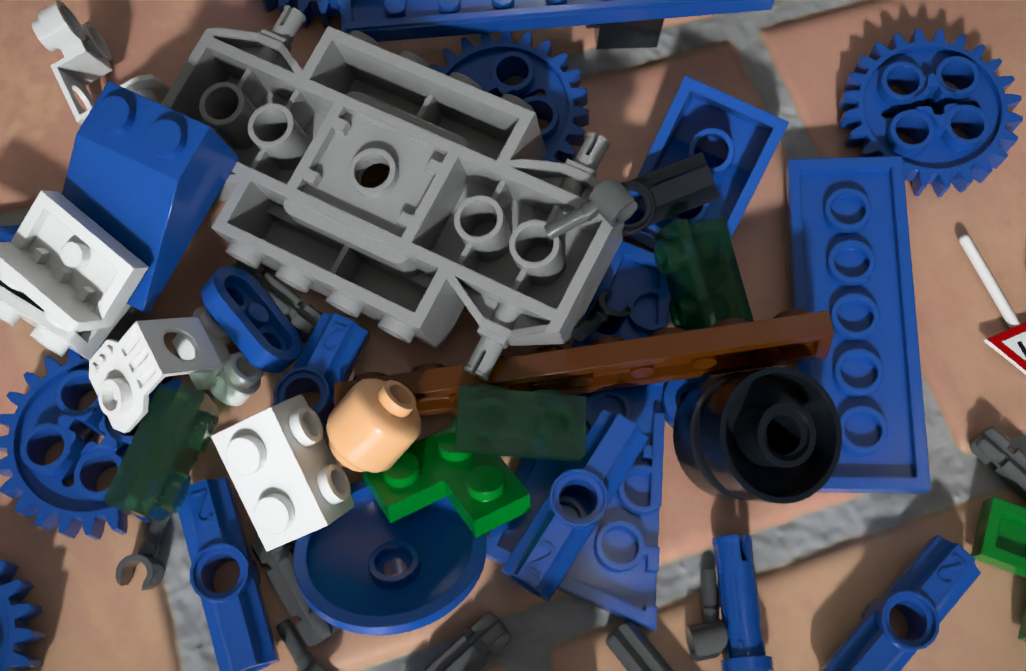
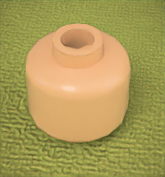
[326,378,422,473]

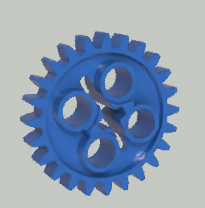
[838,28,1023,197]
[429,31,589,163]
[0,344,200,540]

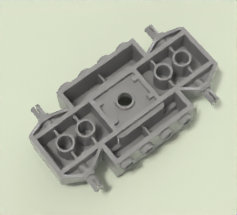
[161,5,625,381]

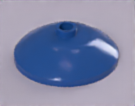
[293,479,487,635]

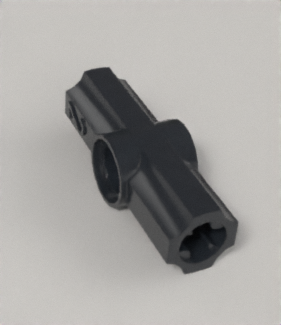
[620,151,720,236]

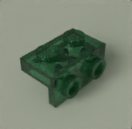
[654,217,754,331]
[104,383,219,526]
[450,384,586,462]

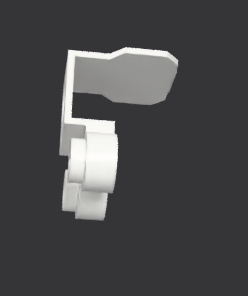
[32,0,171,125]
[89,306,262,433]

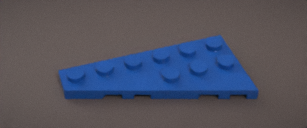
[486,241,671,632]

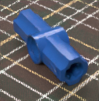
[273,312,370,431]
[501,409,649,602]
[174,477,280,671]
[818,535,981,671]

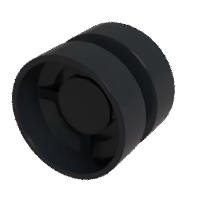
[673,367,842,504]

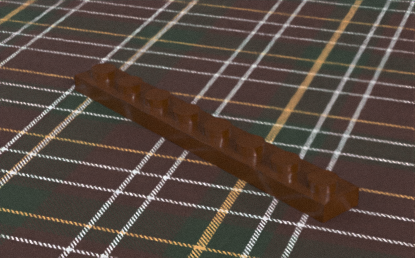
[334,309,834,417]

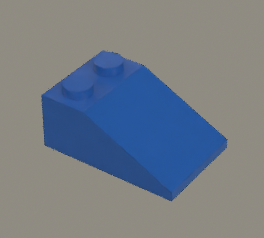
[624,75,789,277]
[62,81,240,315]

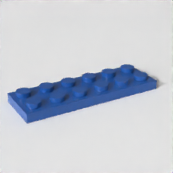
[785,156,931,494]

